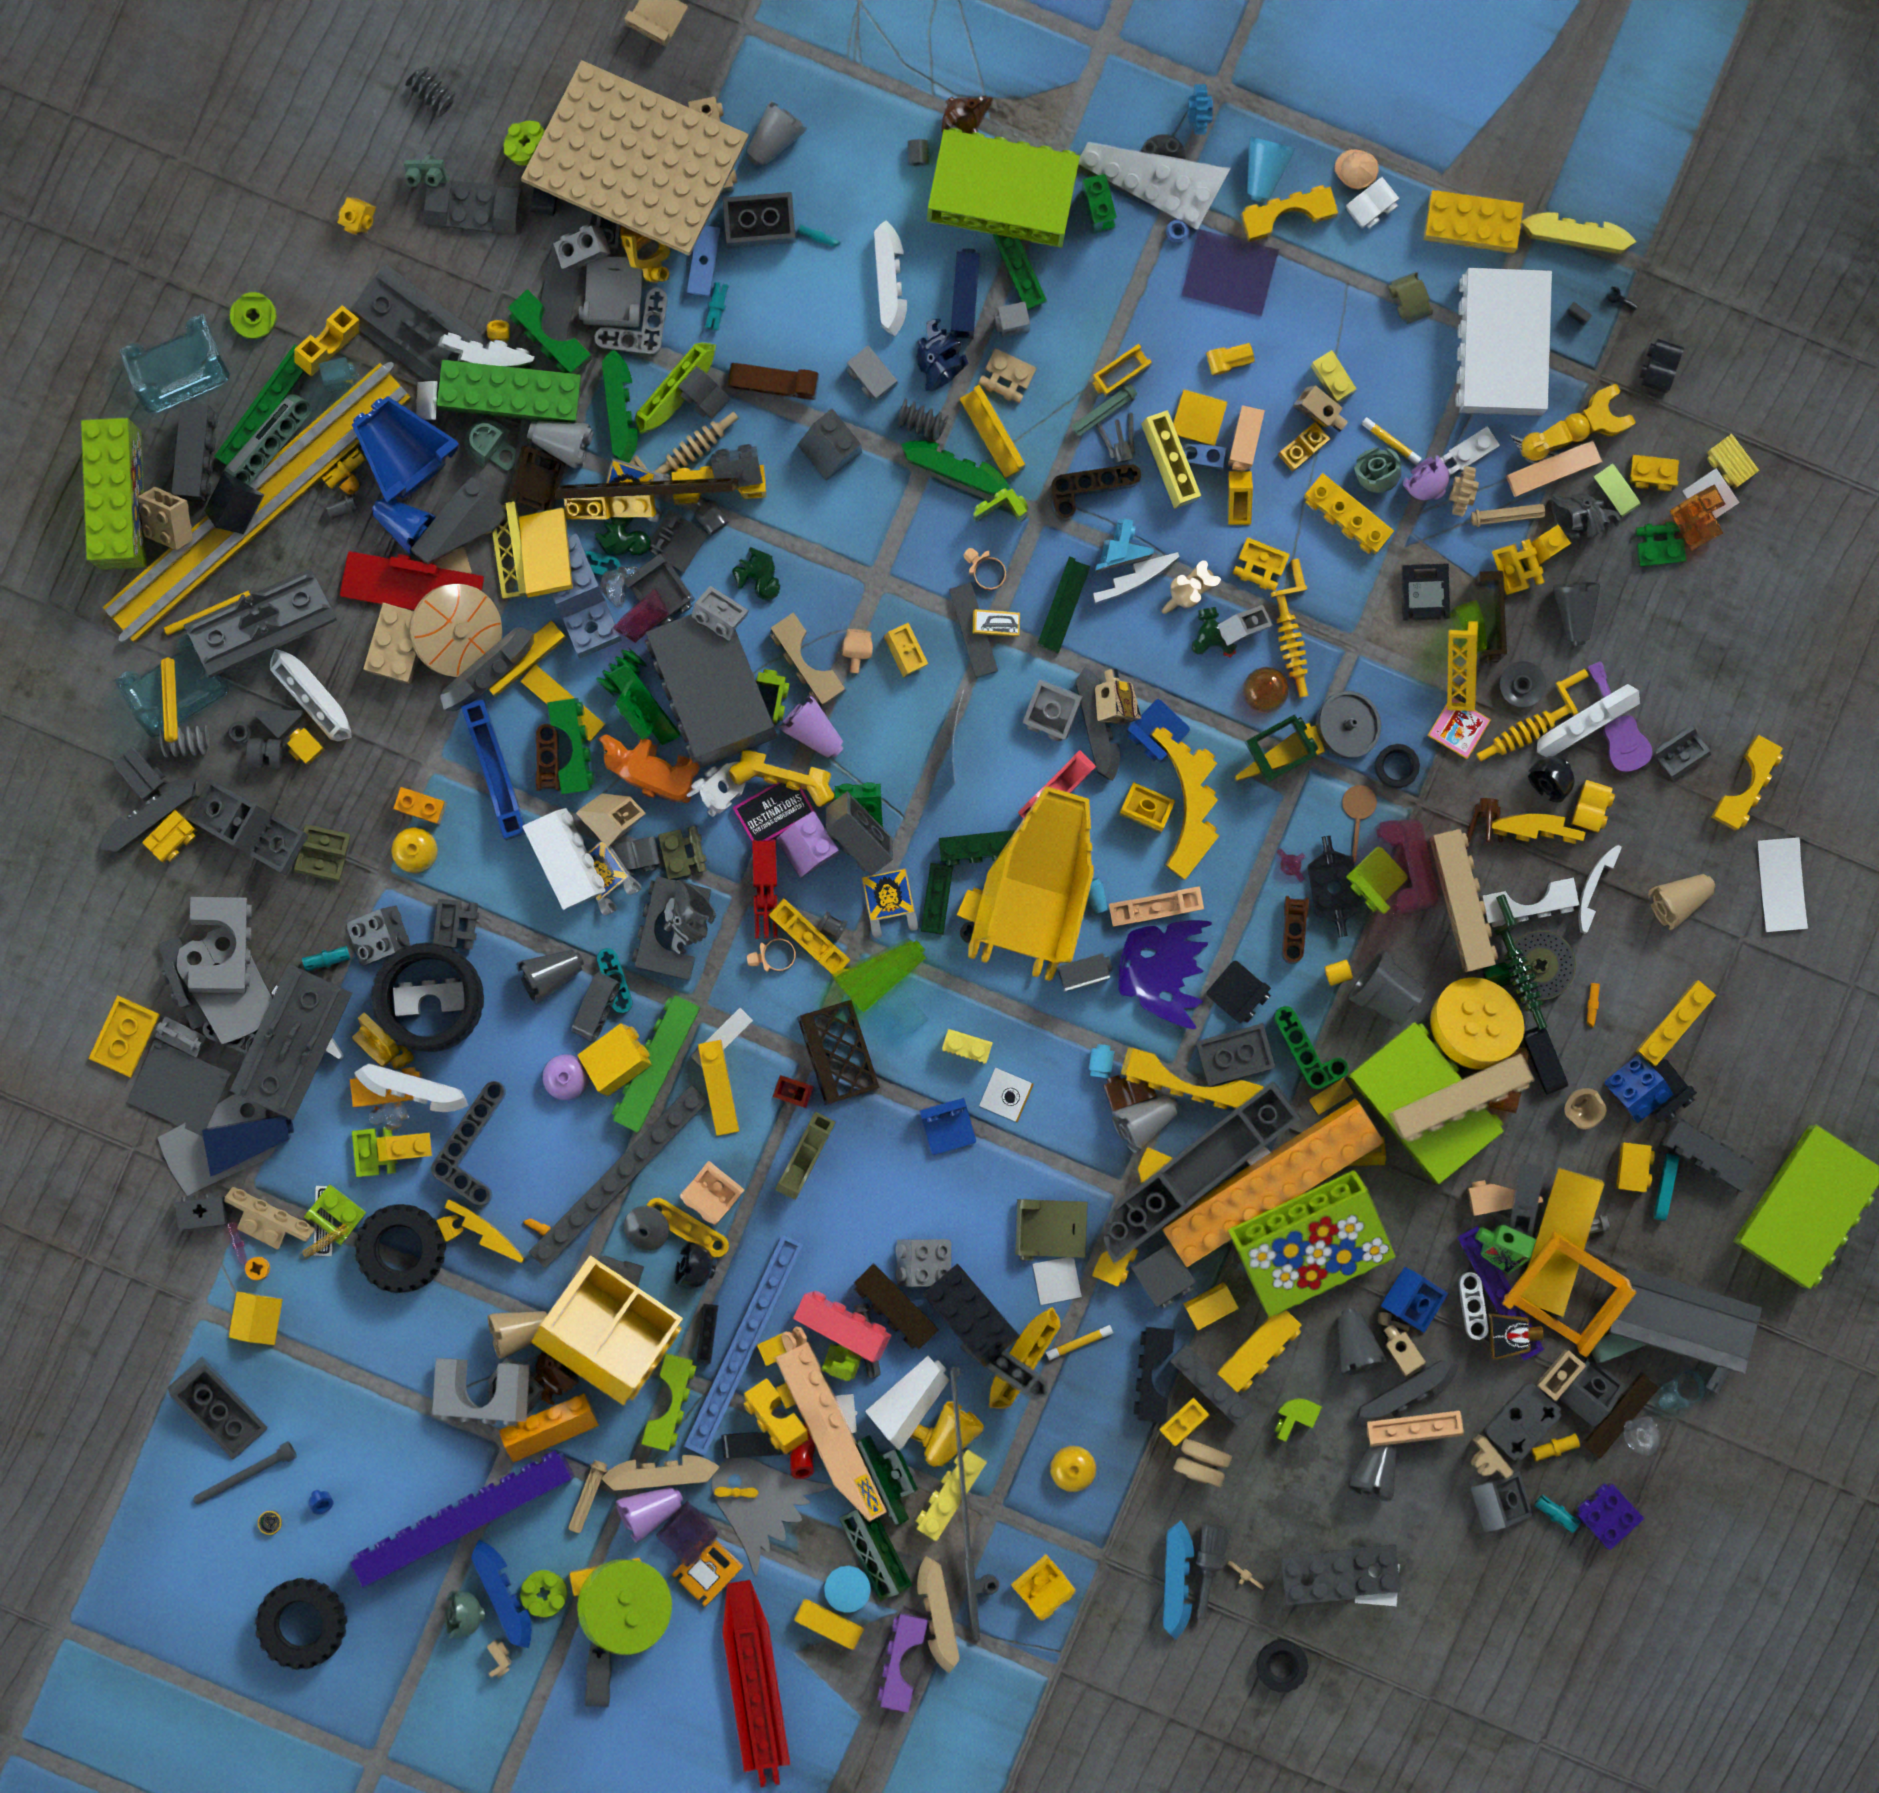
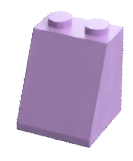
[776,811,840,878]

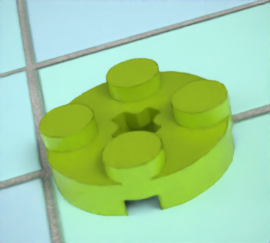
[504,121,545,166]
[230,292,277,339]
[520,1570,568,1617]

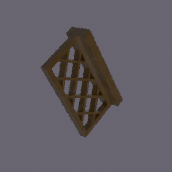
[797,1000,880,1105]

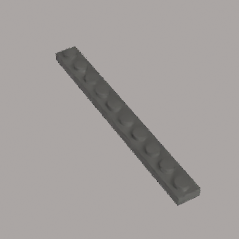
[529,1085,708,1268]

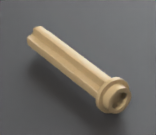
[1471,504,1545,528]
[568,1460,608,1533]

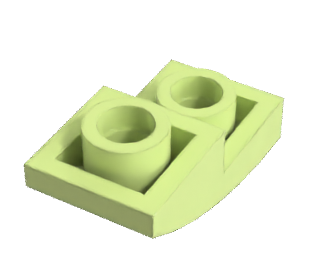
[1594,464,1641,517]

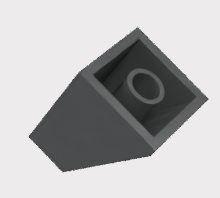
[797,409,862,481]

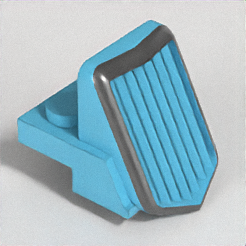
[1095,519,1154,573]

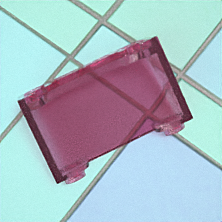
[1375,819,1438,917]

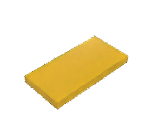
[519,508,573,598]

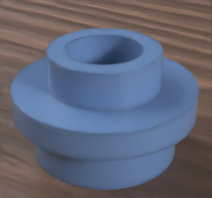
[1166,220,1189,243]

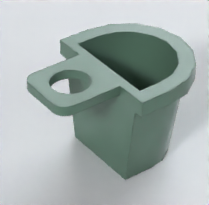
[464,420,517,471]

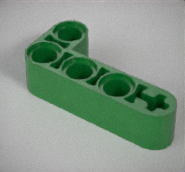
[1274,1006,1349,1089]

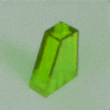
[1450,599,1487,654]

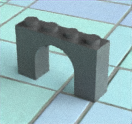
[632,876,712,980]

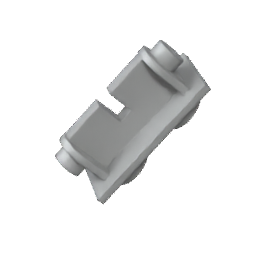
[155,1016,206,1057]

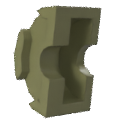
[1388,272,1433,324]

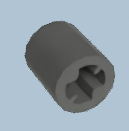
[908,139,929,166]

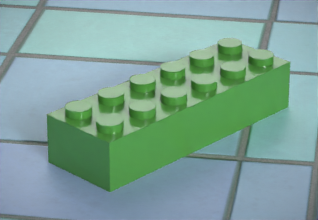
[437,360,582,422]

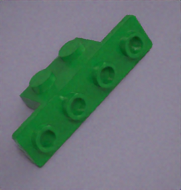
[609,664,680,745]

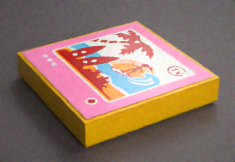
[1427,697,1491,760]

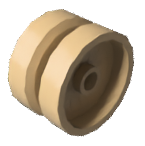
[1173,1438,1232,1487]

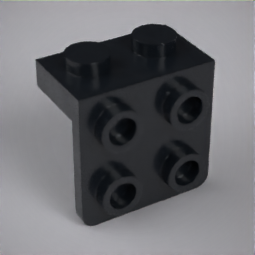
[1206,961,1271,1024]
[1650,1059,1697,1123]

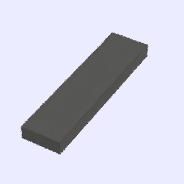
[949,582,998,678]

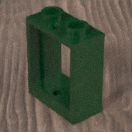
[1245,714,1318,783]

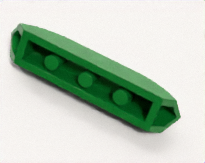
[602,349,638,463]
[901,440,1010,497]

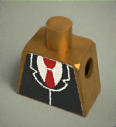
[1489,1314,1543,1359]

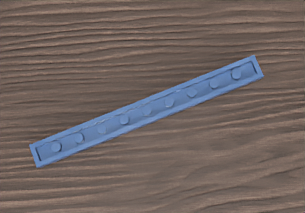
[684,1234,804,1456]

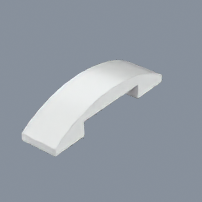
[1578,845,1622,934]

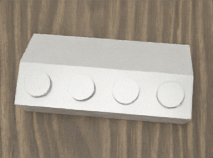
[522,808,606,910]

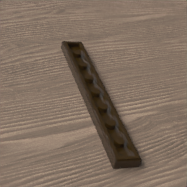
[555,477,739,499]

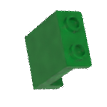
[1082,174,1117,234]

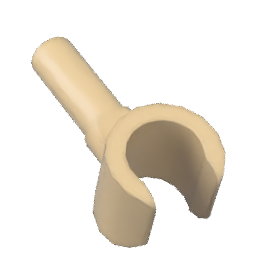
[1378,1312,1410,1331]

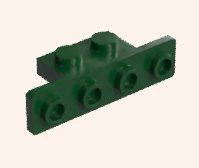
[857,1435,918,1526]

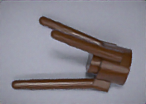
[1466,798,1503,850]

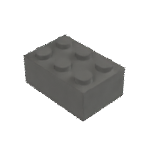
[723,192,796,248]
[826,791,893,875]

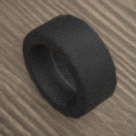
[1375,743,1420,789]

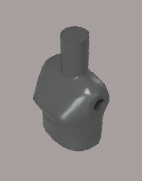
[694,495,729,536]

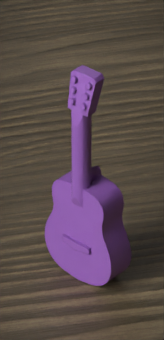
[1587,662,1652,773]

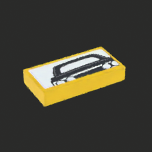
[973,609,1020,637]

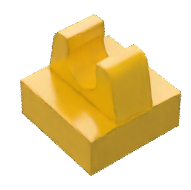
[436,1215,464,1242]

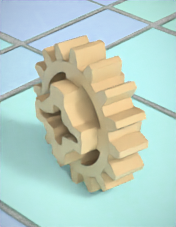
[1449,465,1479,517]

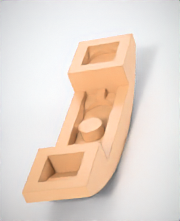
[1109,886,1204,927]

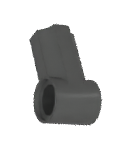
[598,1255,644,1287]

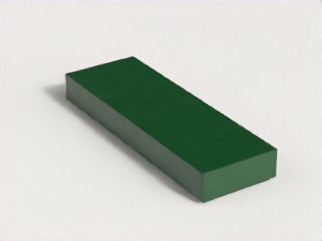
[921,863,953,935]

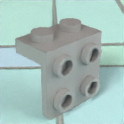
[895,1239,951,1287]

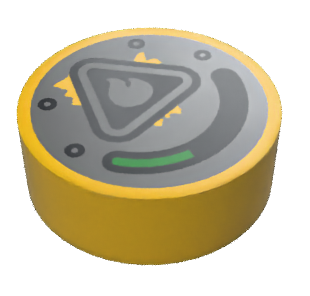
[258,1511,282,1535]

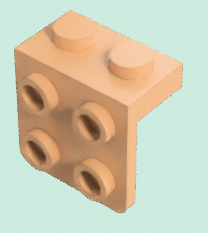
[680,1161,745,1225]

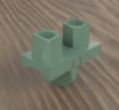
[404,155,450,187]

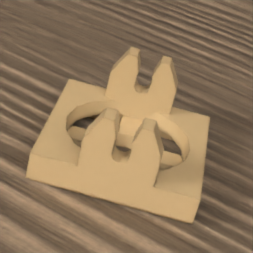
[1470,1434,1513,1478]

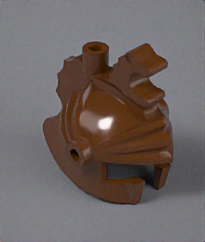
[942,96,993,134]
[534,1350,579,1405]

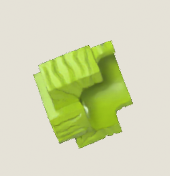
[821,1343,862,1381]

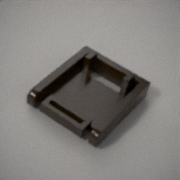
[507,446,566,511]

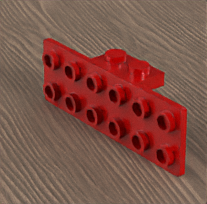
[340,551,484,610]

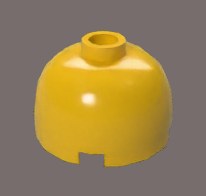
[391,827,438,874]
[1050,1445,1097,1492]

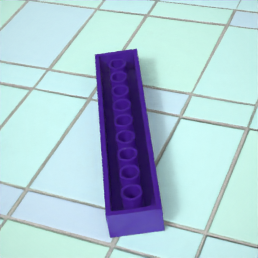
[350,1450,575,1588]

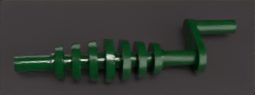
[1495,894,1547,1030]

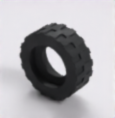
[1256,1639,1309,1693]

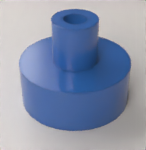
[308,1490,334,1515]

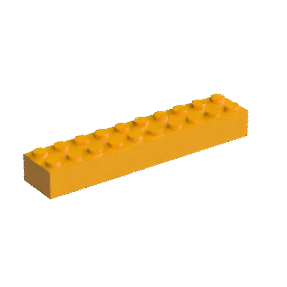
[1162,1098,1384,1267]

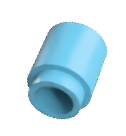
[1089,1044,1115,1078]

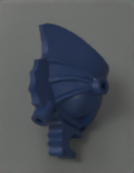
[916,319,969,391]

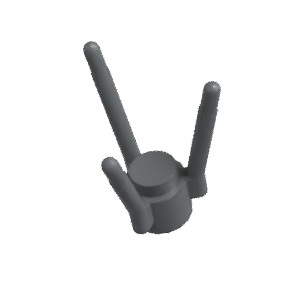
[1096,412,1135,463]

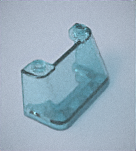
[119,313,230,413]
[114,634,229,738]

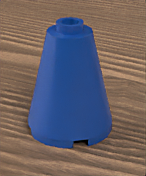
[372,498,436,556]

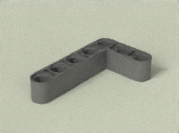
[431,1081,506,1205]

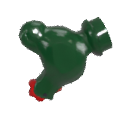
[1192,607,1237,658]

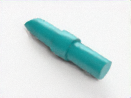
[797,225,841,247]

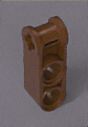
[536,724,561,791]
[1282,896,1309,964]

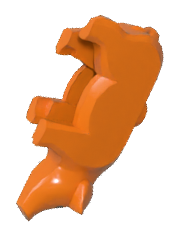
[597,734,700,803]

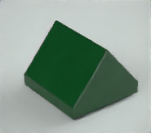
[1482,962,1511,987]

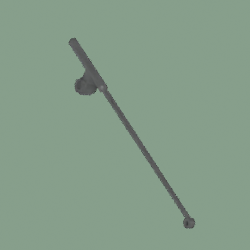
[950,1367,999,1641]

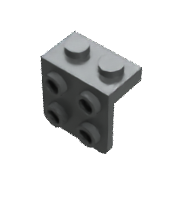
[711,444,763,488]
[347,905,411,966]

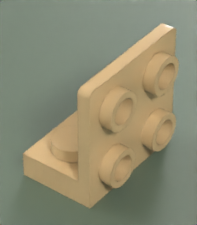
[624,0,688,47]

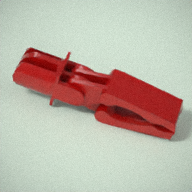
[752,840,778,939]

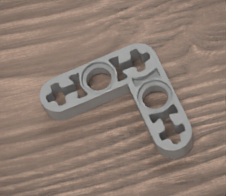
[595,288,668,356]

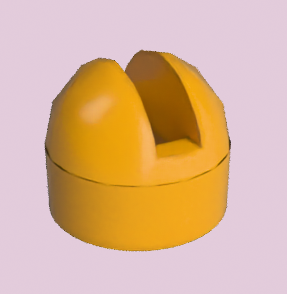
[339,474,360,495]

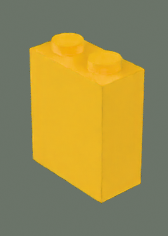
[578,1023,652,1096]

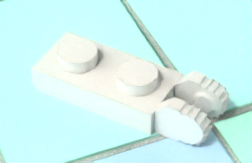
[1440,426,1500,476]

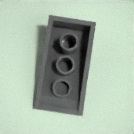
[168,1356,268,1459]

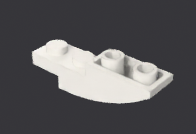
[438,333,534,368]

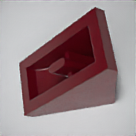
[773,1075,814,1109]

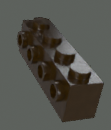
[854,1263,939,1349]

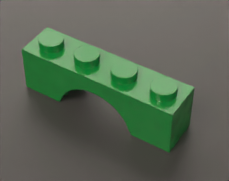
[507,289,593,374]
[547,698,595,794]

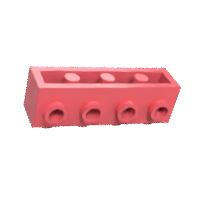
[793,1291,891,1362]

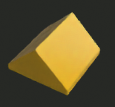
[1119,782,1175,833]
[229,1291,283,1345]

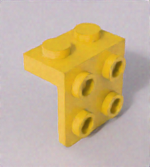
[1011,1554,1076,1621]

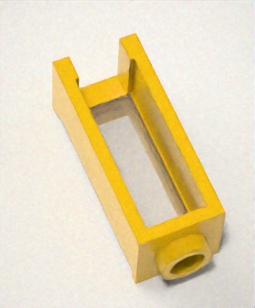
[1092,344,1152,397]

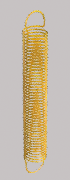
[299,1223,353,1259]

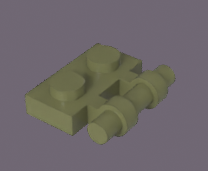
[658,826,707,880]

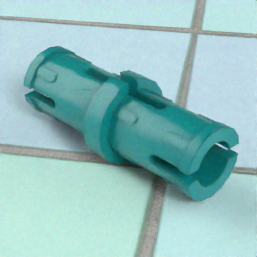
[704,282,729,331]
[302,945,351,972]
[1534,1494,1581,1533]

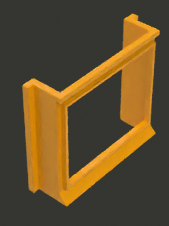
[1503,1231,1636,1357]

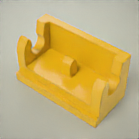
[883,622,928,678]
[1183,1282,1239,1330]
[1159,1398,1210,1448]

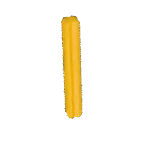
[161,657,178,743]

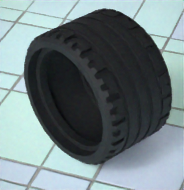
[371,943,484,1052]

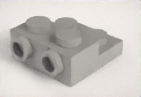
[1022,679,1083,741]

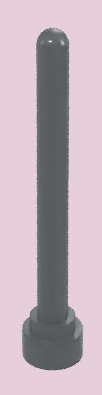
[193,1441,297,1504]

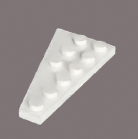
[1079,142,1231,230]

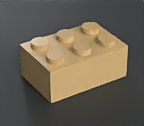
[363,603,419,685]

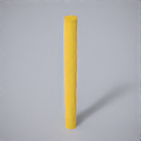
[164,590,250,636]

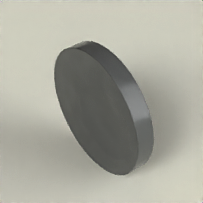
[1316,691,1381,759]

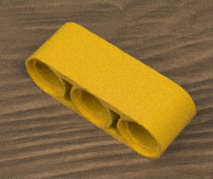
[794,1598,864,1650]

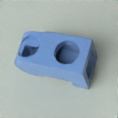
[1184,444,1227,471]

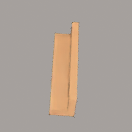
[1366,1411,1464,1447]

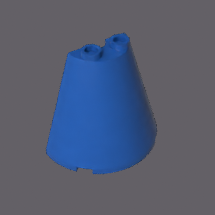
[352,396,459,504]

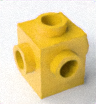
[337,197,376,235]

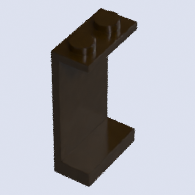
[1475,571,1507,663]

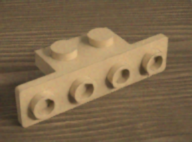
[224,1187,315,1249]

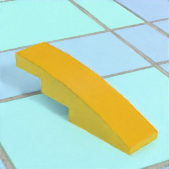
[444,1199,525,1263]

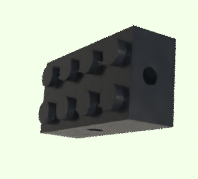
[922,1263,1020,1367]

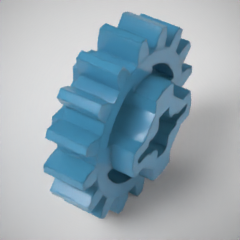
[1187,84,1213,135]

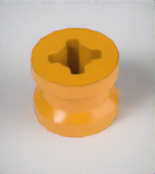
[245,1257,270,1280]

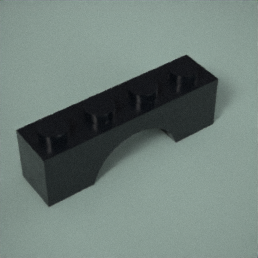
[1133,1326,1175,1423]

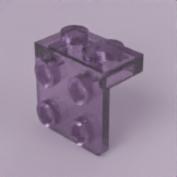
[656,1501,718,1567]

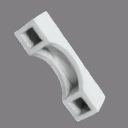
[1480,878,1579,927]

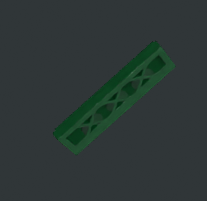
[1037,556,1091,654]
[839,1509,913,1602]

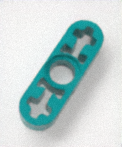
[597,948,633,1013]
[1653,1153,1679,1221]

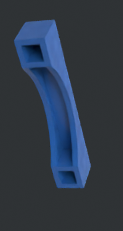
[461,699,526,840]

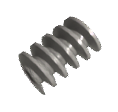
[160,725,210,758]

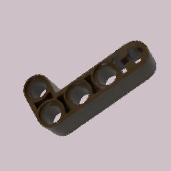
[1051,464,1141,521]

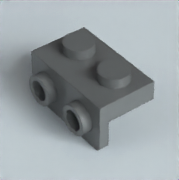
[1655,726,1711,780]

